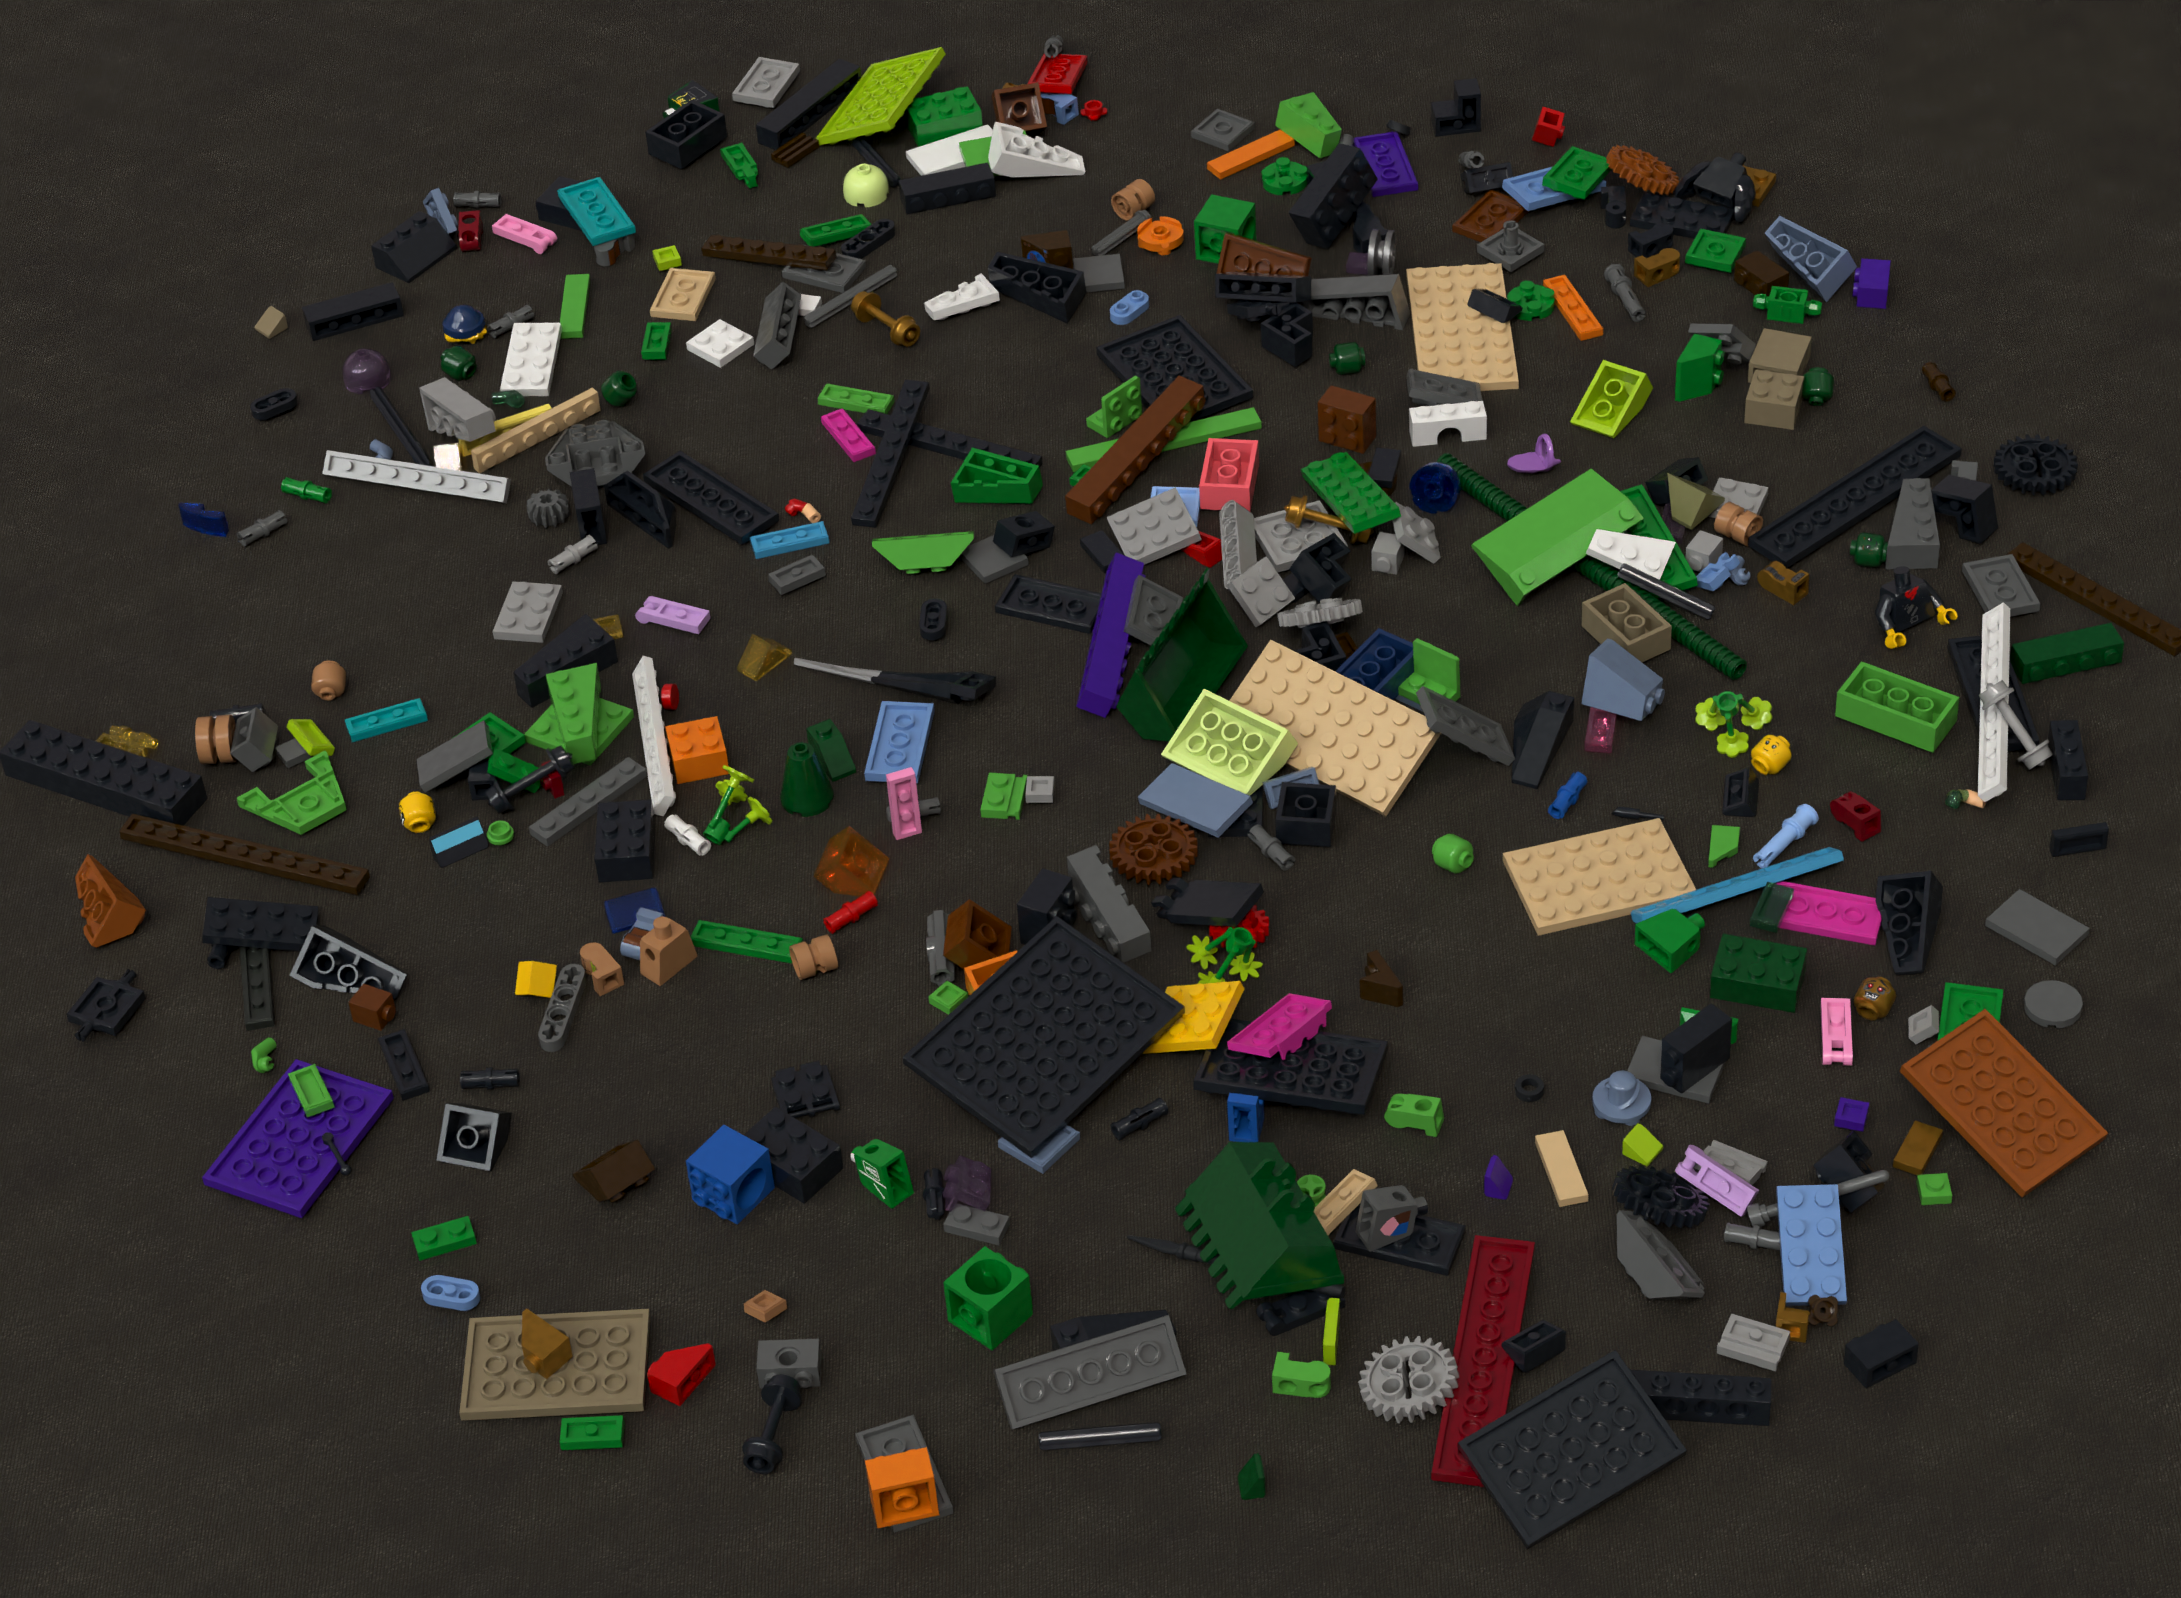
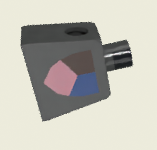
[1355,1185,1428,1252]

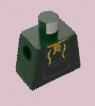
[663,80,720,118]

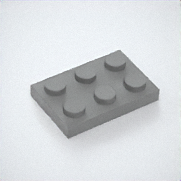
[732,57,800,108]
[493,581,563,643]

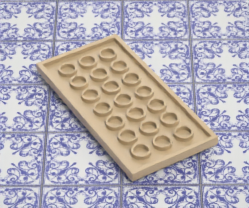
[1406,263,1519,391]
[1230,640,1441,817]

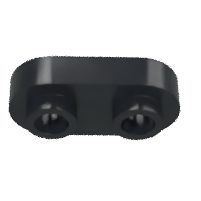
[250,388,298,421]
[919,598,947,641]

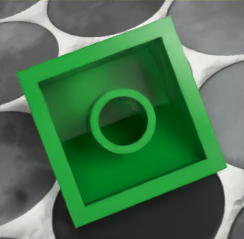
[1675,334,1725,402]

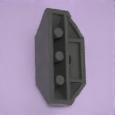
[1617,1210,1705,1300]

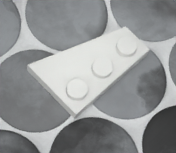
[924,273,1000,320]

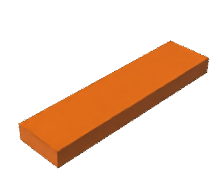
[1207,129,1295,180]
[1543,275,1603,341]

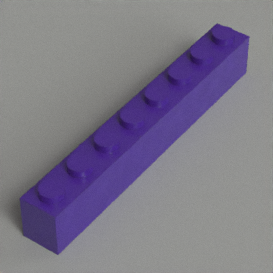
[1076,552,1146,718]

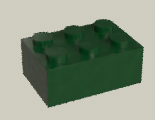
[1710,934,1807,1013]

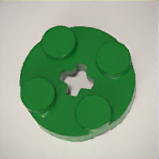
[1261,157,1307,195]
[1507,280,1554,321]

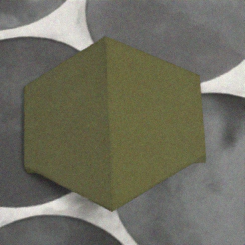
[1667,473,1725,530]

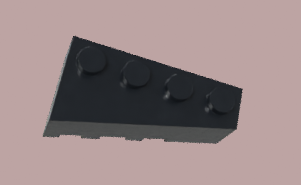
[988,252,1086,324]
[513,614,618,708]

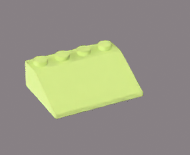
[1161,689,1298,796]

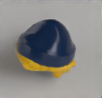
[442,305,487,344]

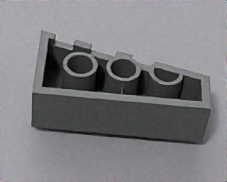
[1303,274,1410,330]

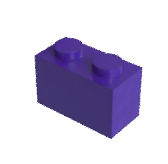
[1853,258,1891,309]

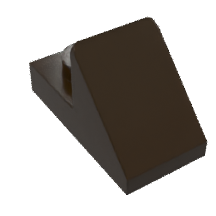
[1359,950,1403,1007]

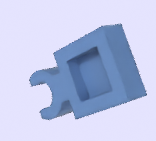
[1696,552,1740,591]

